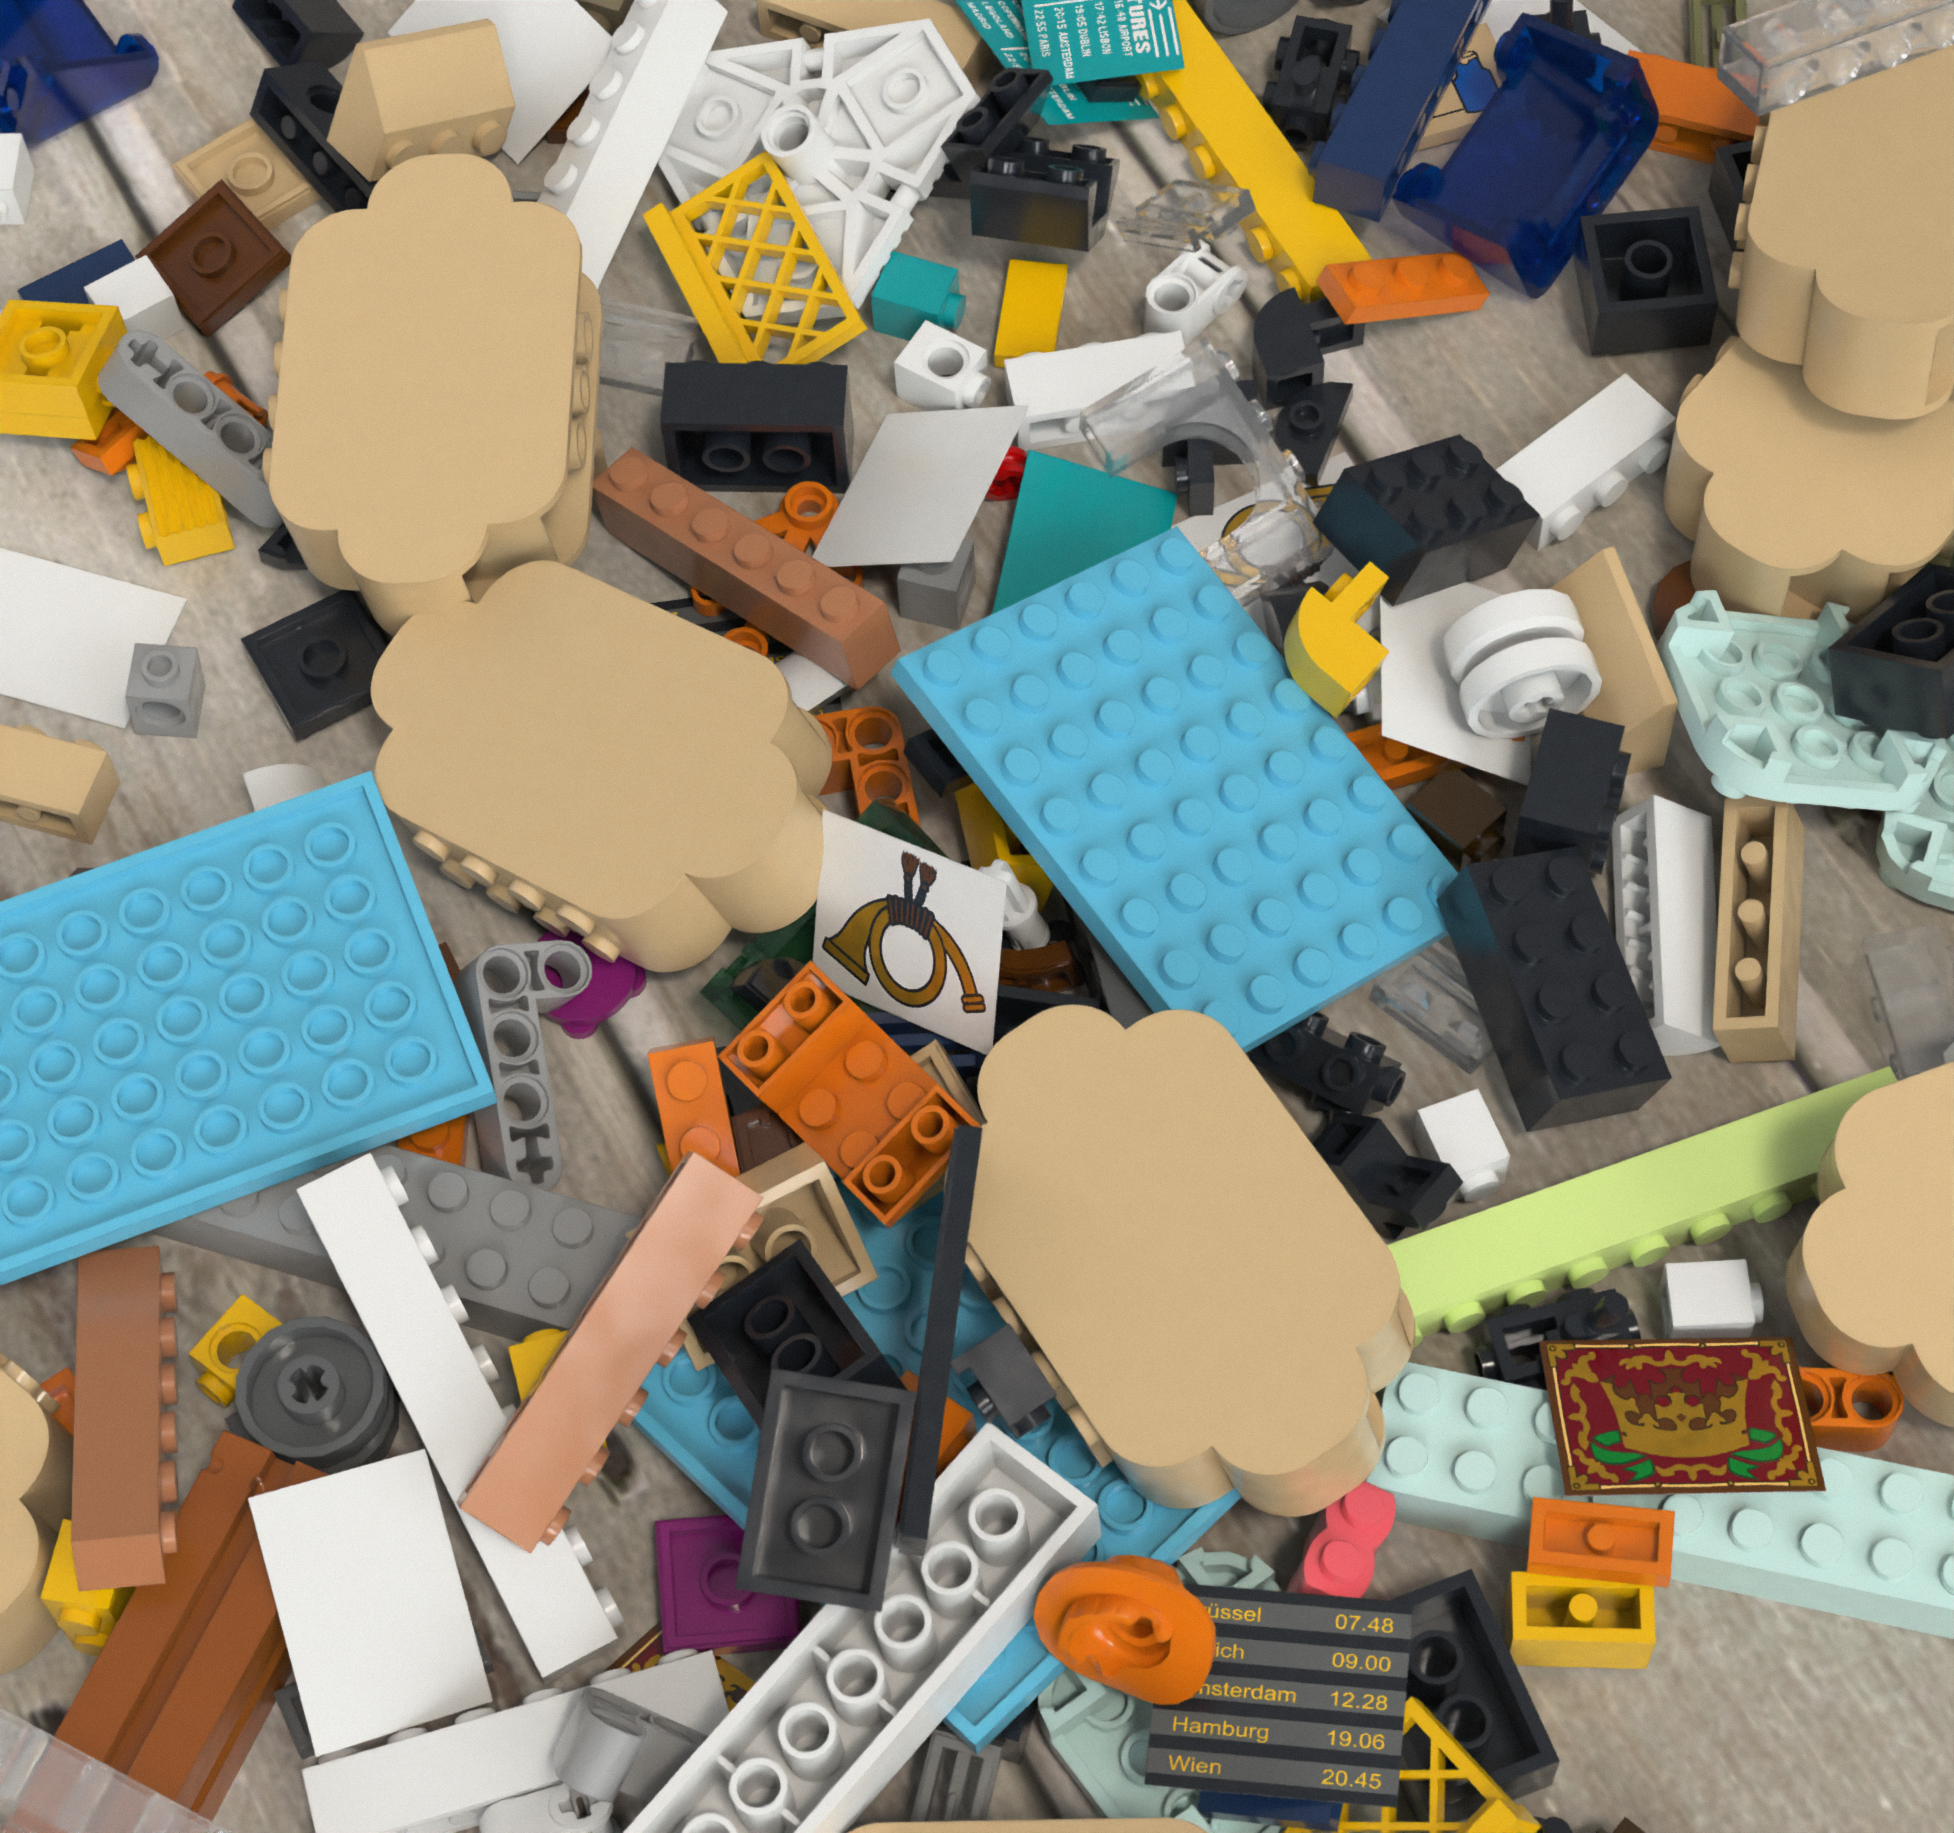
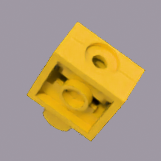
[0,299,128,440]

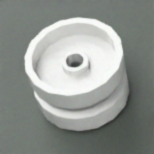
[1442,589,1602,739]

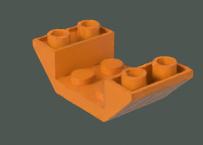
[717,960,981,1229]

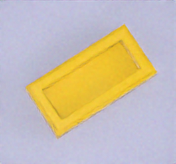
[994,259,1068,368]

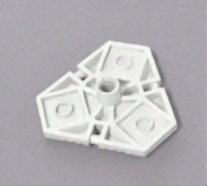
[657,18,981,325]

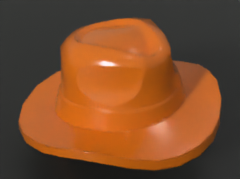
[1033,1555,1216,1705]

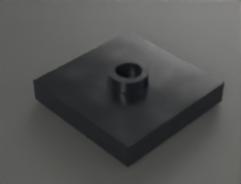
[241,590,387,741]

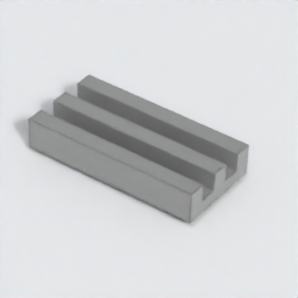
[910,1726,1005,1822]

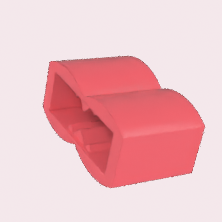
[1284,1481,1396,1598]

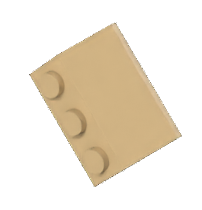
[326,18,515,182]
[1550,546,1678,775]
[625,1142,879,1372]

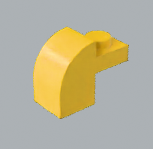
[1284,562,1390,718]

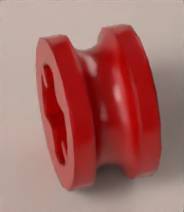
[984,446,1028,501]

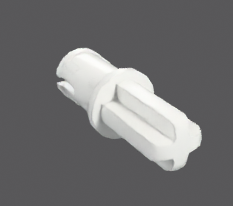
[978,859,1050,950]

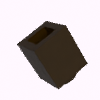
[1407,762,1507,874]

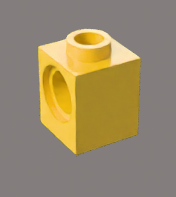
[188,1293,283,1408]

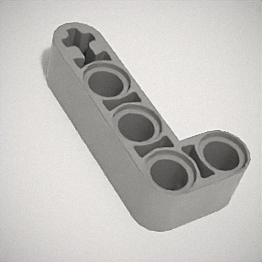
[98,330,284,528]
[455,940,592,1191]
[553,1687,708,1804]

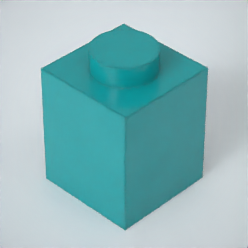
[871,251,966,341]

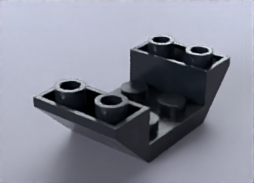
[890,67,1053,200]
[969,136,1120,252]

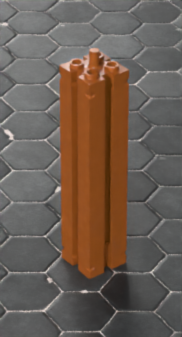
[1,1430,329,1833]

